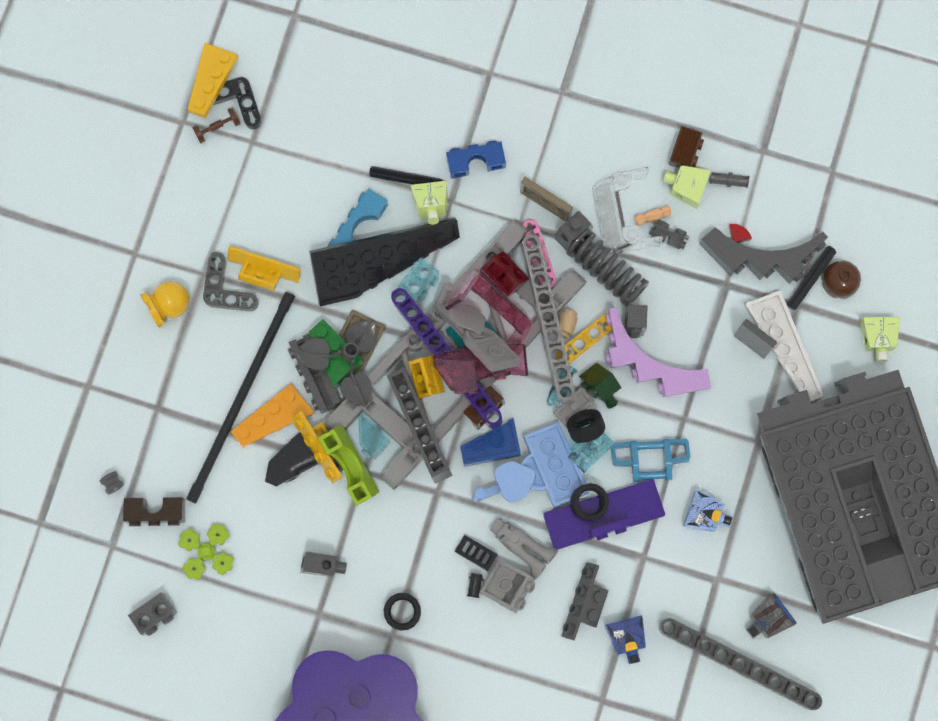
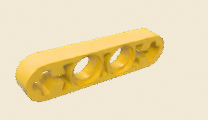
[556,313,611,364]

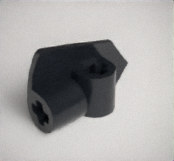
[265,432,318,487]

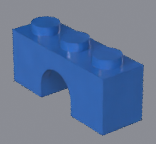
[446,141,506,179]

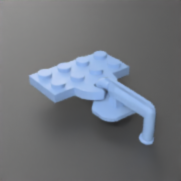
[472,422,590,508]

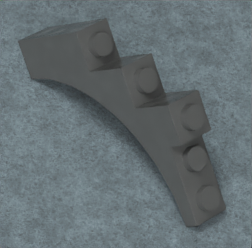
[699,227,828,284]

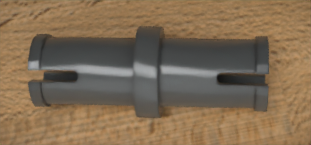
[710,172,750,188]

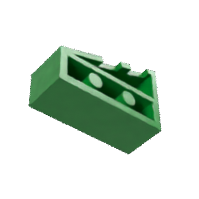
[309,319,364,390]

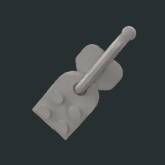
[435,282,522,372]

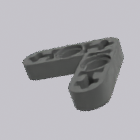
[203,252,259,312]

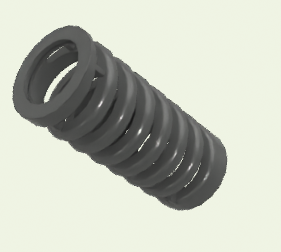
[566,228,649,307]

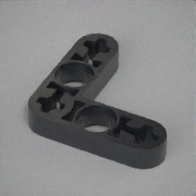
[213,77,261,130]

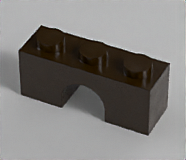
[123,497,185,527]

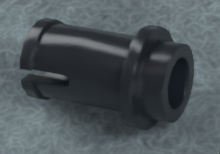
[467,573,484,598]

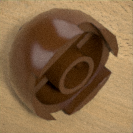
[822,260,861,299]

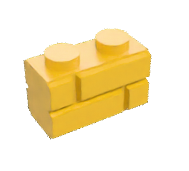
[408,355,445,399]

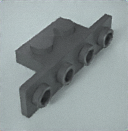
[562,562,609,640]

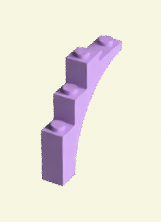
[605,308,711,397]

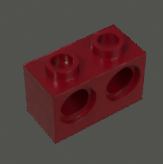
[482,251,529,297]

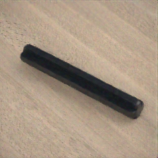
[369,166,443,185]
[787,246,836,310]

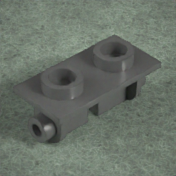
[649,220,690,250]

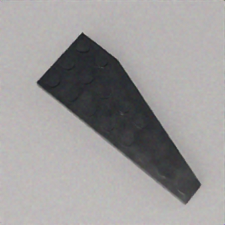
[309,218,460,307]

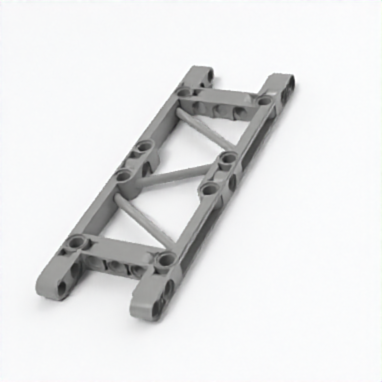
[323,219,587,490]

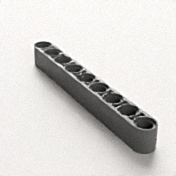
[659,618,822,710]

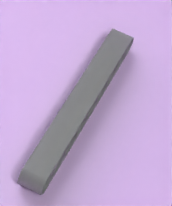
[522,234,575,403]

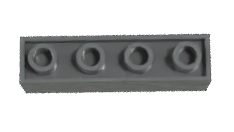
[288,333,341,414]

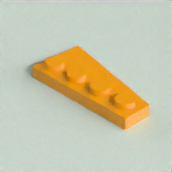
[231,383,315,447]

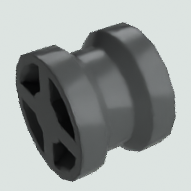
[100,471,124,495]

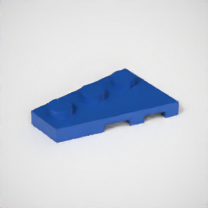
[460,418,521,467]

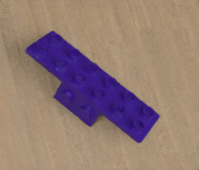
[543,479,665,550]

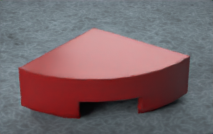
[729,224,752,243]

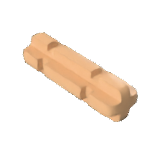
[634,206,671,226]

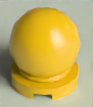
[140,281,190,327]

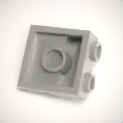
[479,558,535,613]

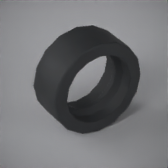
[566,409,606,443]
[570,483,609,521]
[384,593,421,631]

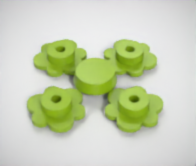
[178,524,234,580]

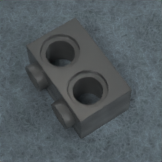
[625,304,648,338]
[128,593,177,636]

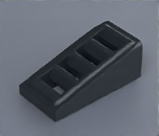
[455,535,498,572]

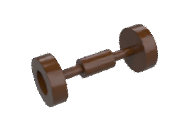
[192,108,241,144]

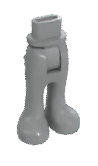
[490,518,558,580]

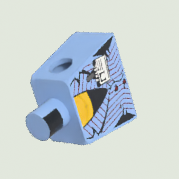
[683,490,733,532]

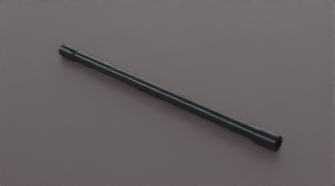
[186,292,295,504]

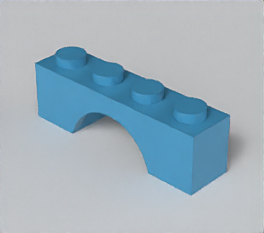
[327,188,388,247]

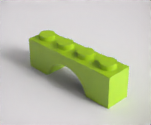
[318,424,380,506]

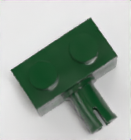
[579,362,622,409]

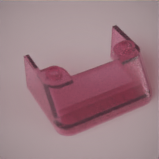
[445,269,531,351]
[433,343,528,394]

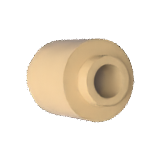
[558,309,578,339]

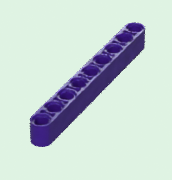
[391,288,503,429]

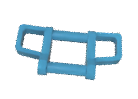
[611,439,690,482]

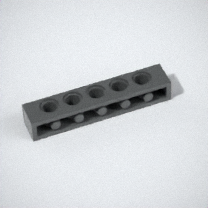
[387,368,453,484]

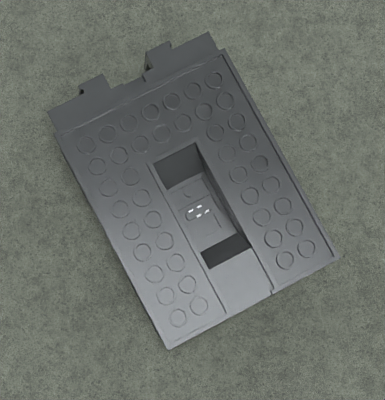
[757,369,938,624]

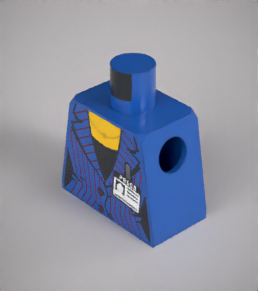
[604,615,646,664]

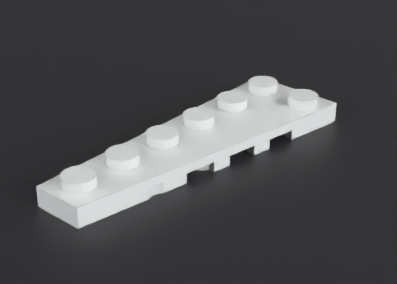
[745,290,824,402]

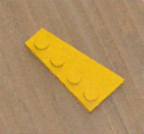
[188,43,239,119]

